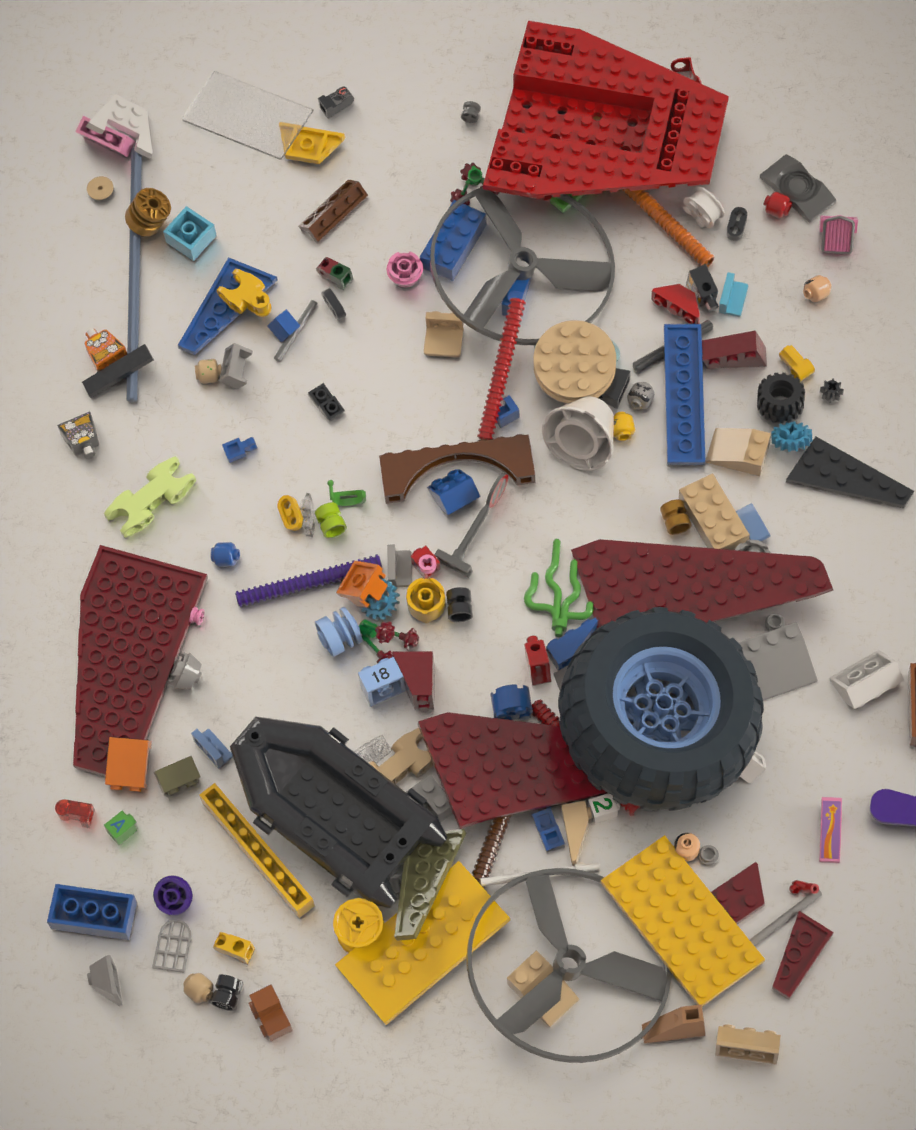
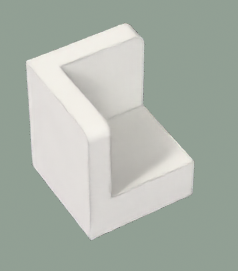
[740,751,766,783]

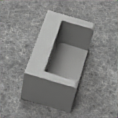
[219,343,253,389]

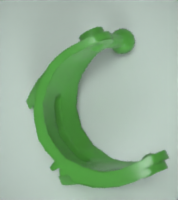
[327,480,366,506]

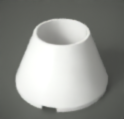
[542,396,614,471]

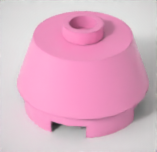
[386,251,423,288]

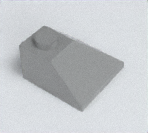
[87,955,123,1006]

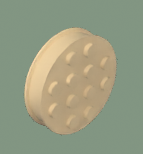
[533,320,616,404]

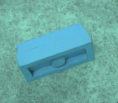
[719,272,748,317]

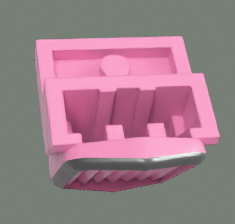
[819,215,858,254]

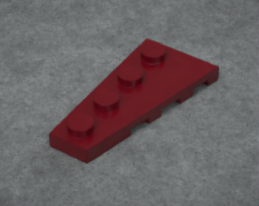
[772,911,834,1000]

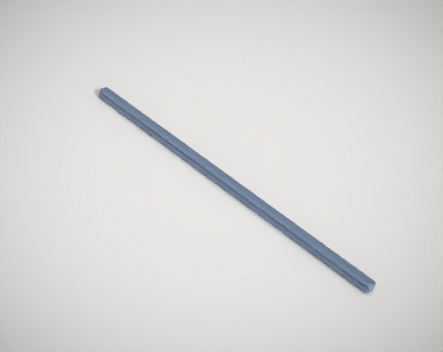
[126,148,142,403]

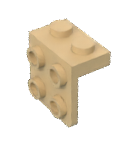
[424,311,464,358]

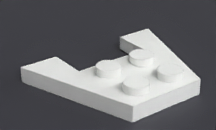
[86,94,153,159]

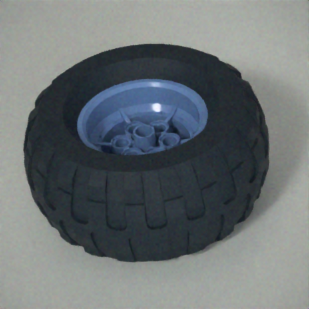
[558,607,764,811]

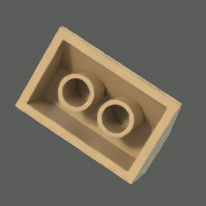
[715,1024,781,1064]

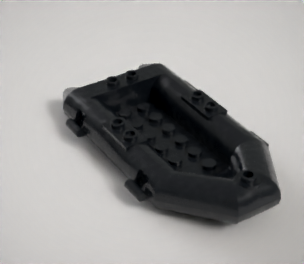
[230,716,448,908]

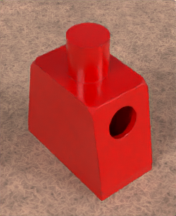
[524,635,551,686]

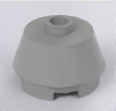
[167,651,202,690]

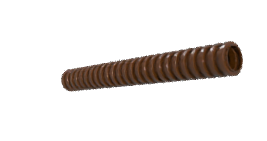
[472,814,512,889]

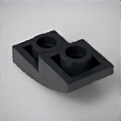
[308,383,345,421]

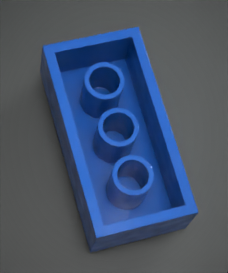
[420,200,487,281]
[47,884,137,940]

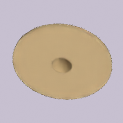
[87,176,114,200]

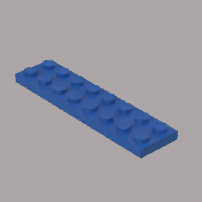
[664,324,705,465]

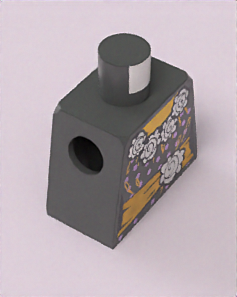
[57,411,99,459]

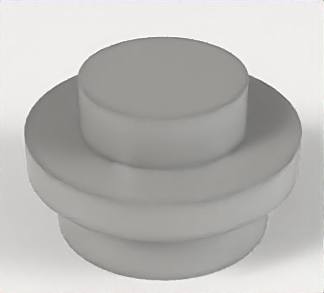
[765,614,785,631]
[698,845,719,865]

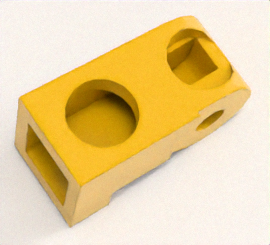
[213,932,255,965]

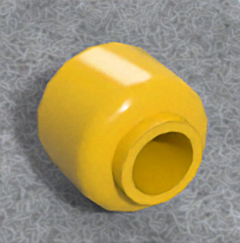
[613,411,635,441]

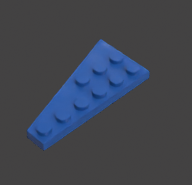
[178,257,278,355]

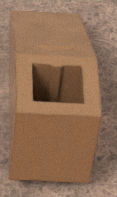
[642,1005,706,1044]

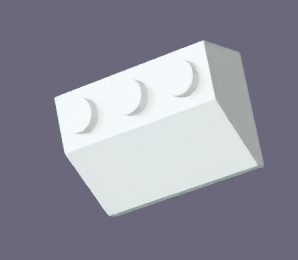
[830,650,904,709]

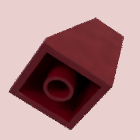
[394,651,435,712]

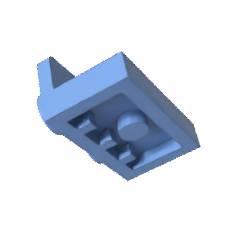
[191,729,233,769]

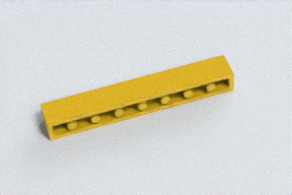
[199,783,315,918]

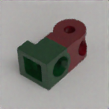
[316,257,353,290]

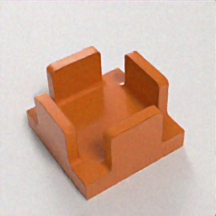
[336,560,387,608]

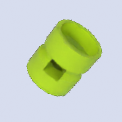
[314,502,347,538]

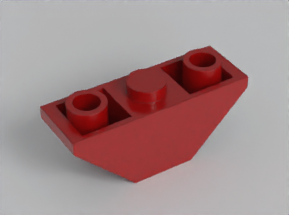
[651,284,700,324]

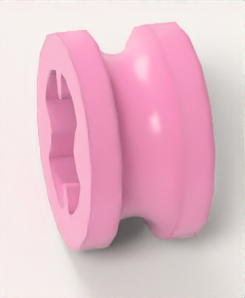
[419,555,436,574]
[189,607,205,626]

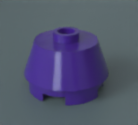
[153,875,193,915]

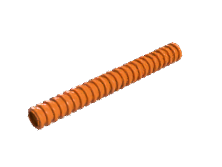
[622,189,714,267]

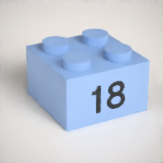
[358,657,406,707]

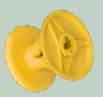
[333,898,385,953]

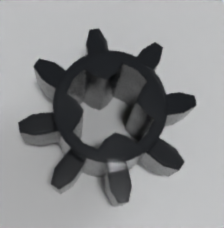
[820,378,844,403]

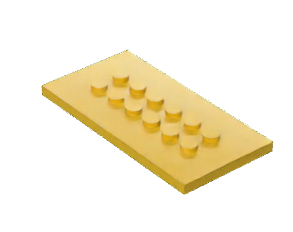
[335,861,511,1025]

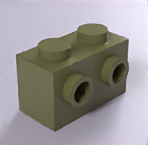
[154,756,201,796]

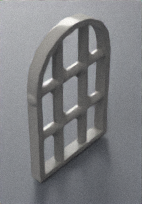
[152,920,191,973]

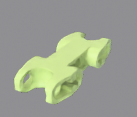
[104,456,196,538]

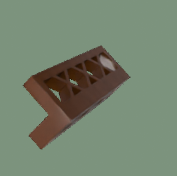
[298,180,368,242]

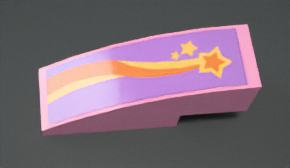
[819,797,842,863]

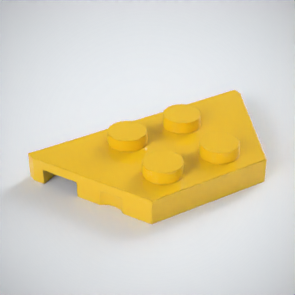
[279,123,346,164]

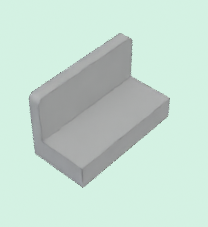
[387,544,412,587]

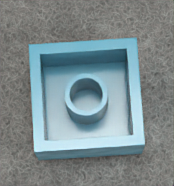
[163,206,217,261]

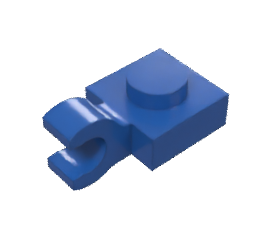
[222,437,257,463]

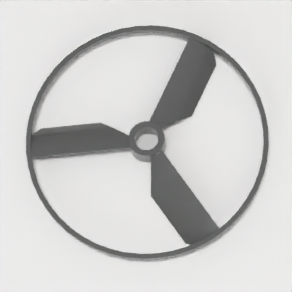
[430,187,615,345]
[466,868,671,1063]

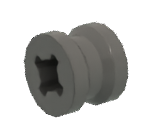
[461,101,481,123]

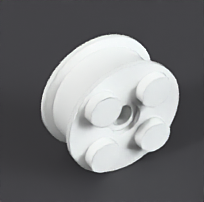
[683,186,725,228]

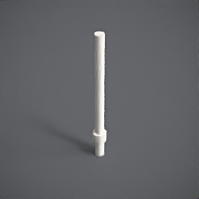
[480,863,599,886]

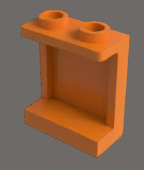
[105,737,152,792]

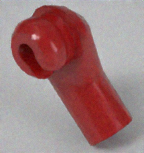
[789,880,819,895]

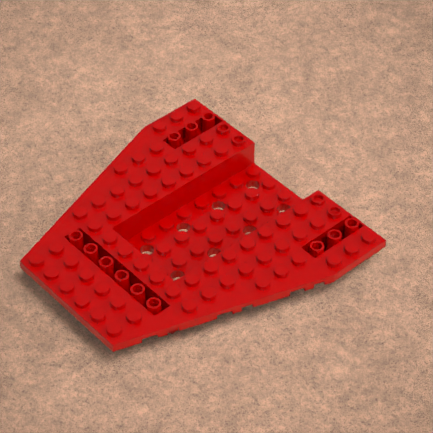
[483,20,729,199]

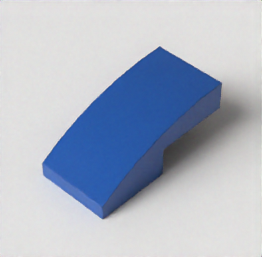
[532,807,565,851]

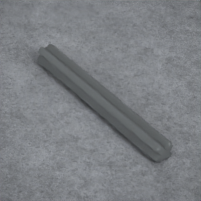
[633,320,713,372]

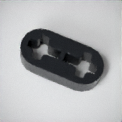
[727,207,747,241]
[321,288,346,320]

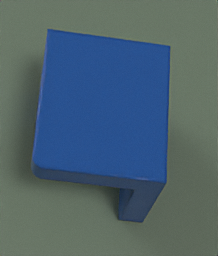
[267,309,300,342]
[496,395,520,428]

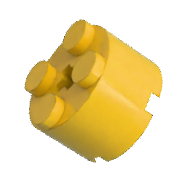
[406,578,446,623]

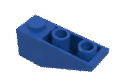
[546,617,598,671]

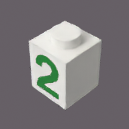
[589,793,620,824]

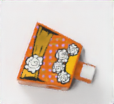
[84,328,127,372]

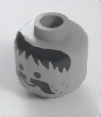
[627,382,655,410]

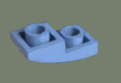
[736,503,770,541]

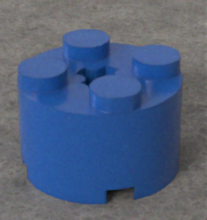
[490,684,533,720]

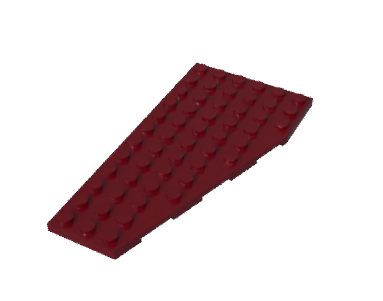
[73,545,208,777]

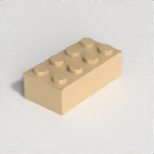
[679,473,750,550]

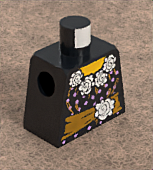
[686,264,719,312]

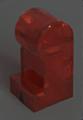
[55,799,95,828]

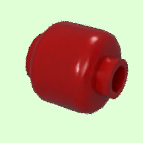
[763,192,792,219]

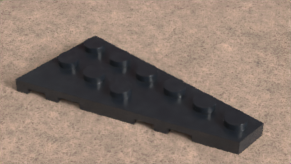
[786,436,914,509]

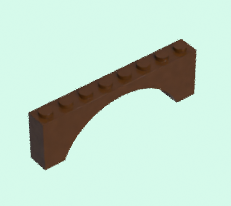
[379,434,536,504]

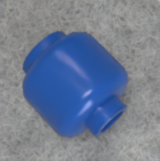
[211,542,240,567]

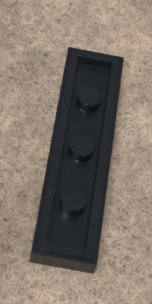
[82,344,154,398]

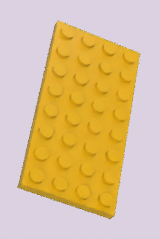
[600,835,765,1007]

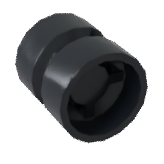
[446,587,473,622]
[210,974,244,1011]

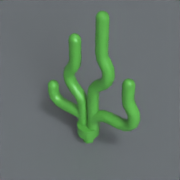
[524,538,594,637]

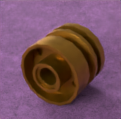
[125,188,171,237]

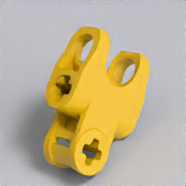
[216,269,272,317]

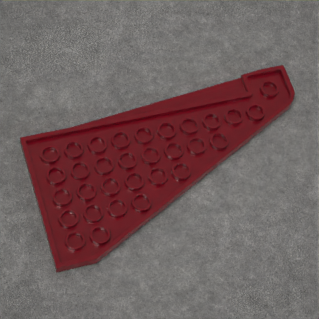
[571,539,834,628]
[418,712,656,829]

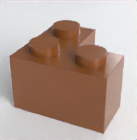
[248,984,293,1041]

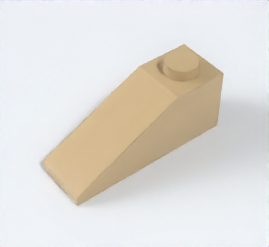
[562,801,592,866]

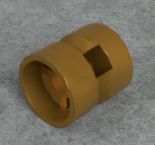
[660,499,692,535]

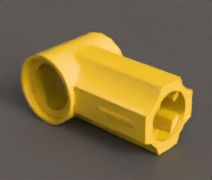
[779,345,815,382]

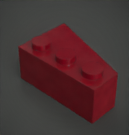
[702,330,767,369]

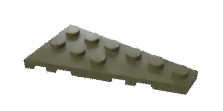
[394,829,467,941]

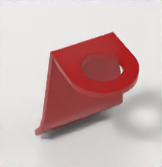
[670,57,702,84]

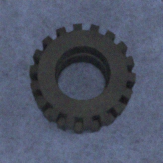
[757,372,805,423]

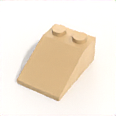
[705,428,771,476]
[507,950,579,1027]

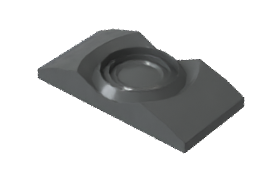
[760,154,836,223]

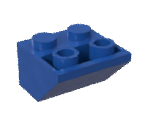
[427,469,481,515]

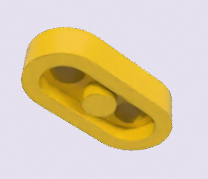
[277,495,304,531]

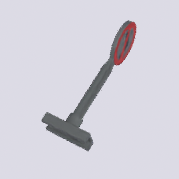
[434,473,508,578]

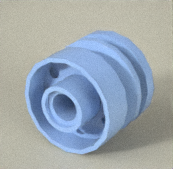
[314,607,363,657]

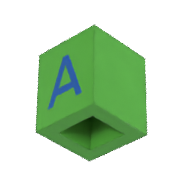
[104,810,137,845]

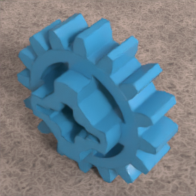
[771,421,812,452]
[361,578,400,621]

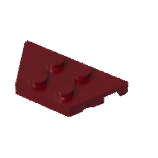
[711,862,765,924]

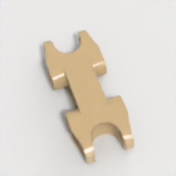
[369,728,433,784]

